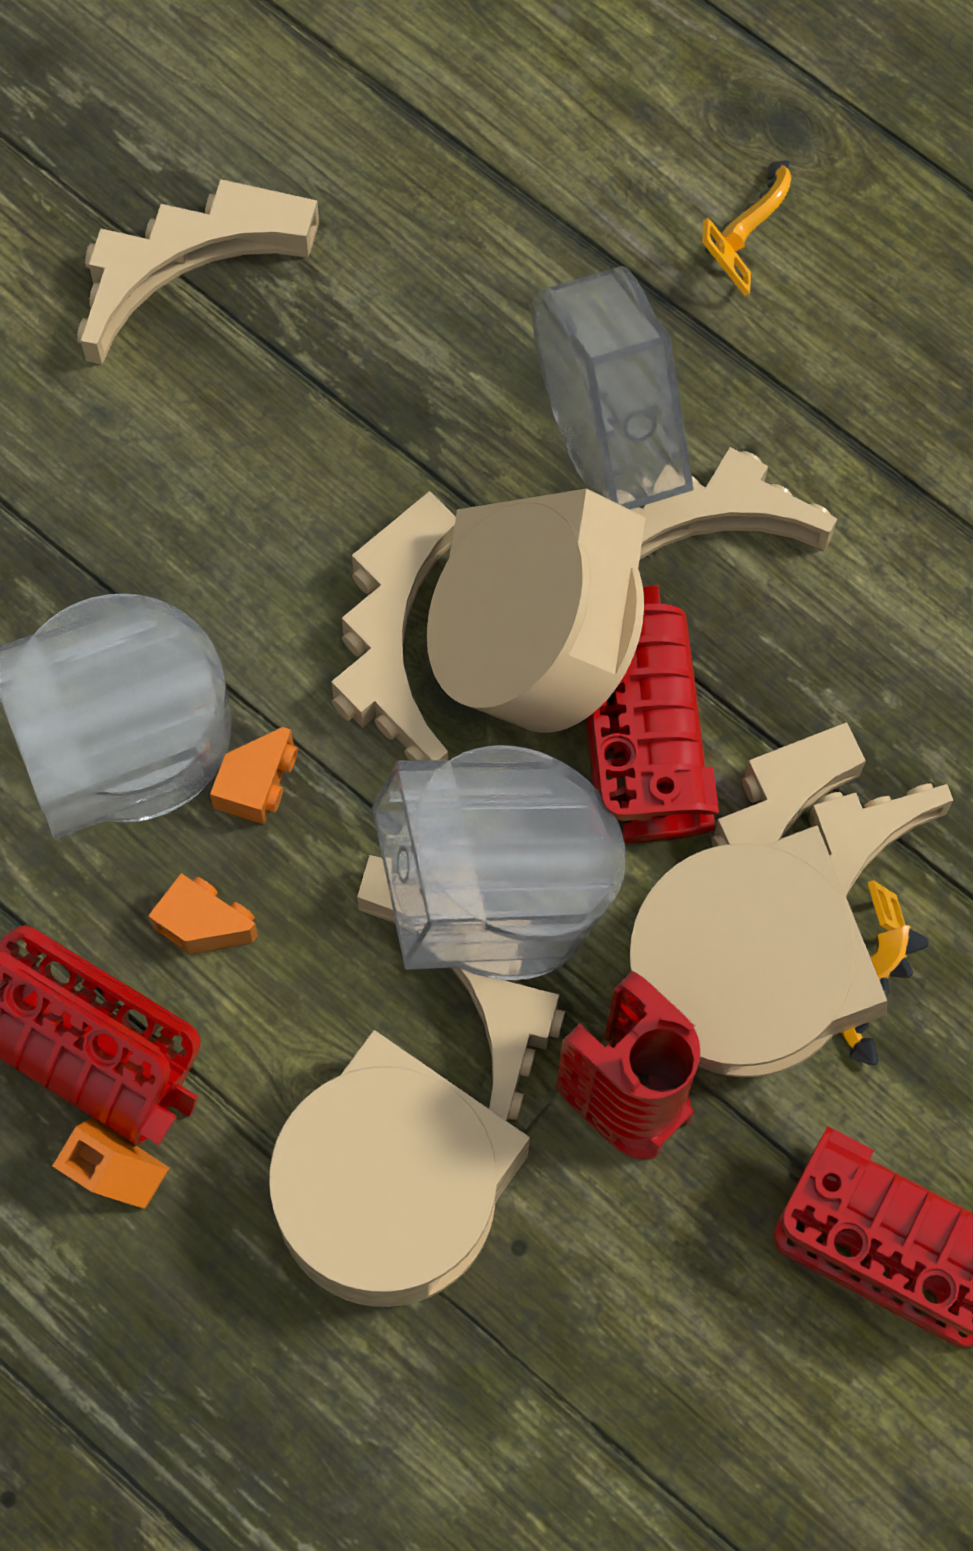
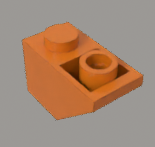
[210,727,298,824]
[148,873,258,954]
[53,1118,170,1209]

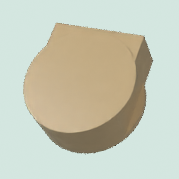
[427,488,646,733]
[630,825,887,1078]
[269,1030,530,1307]

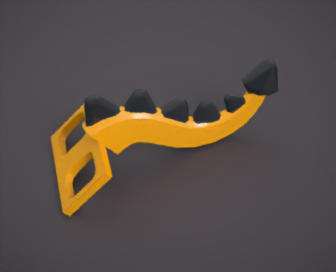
[702,160,791,296]
[841,880,929,1066]

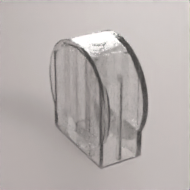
[532,266,694,510]
[0,593,232,839]
[372,745,626,980]

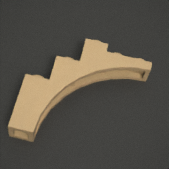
[77,179,319,365]
[601,447,837,560]
[331,491,456,778]
[711,722,866,847]
[808,784,953,896]
[357,855,565,1122]

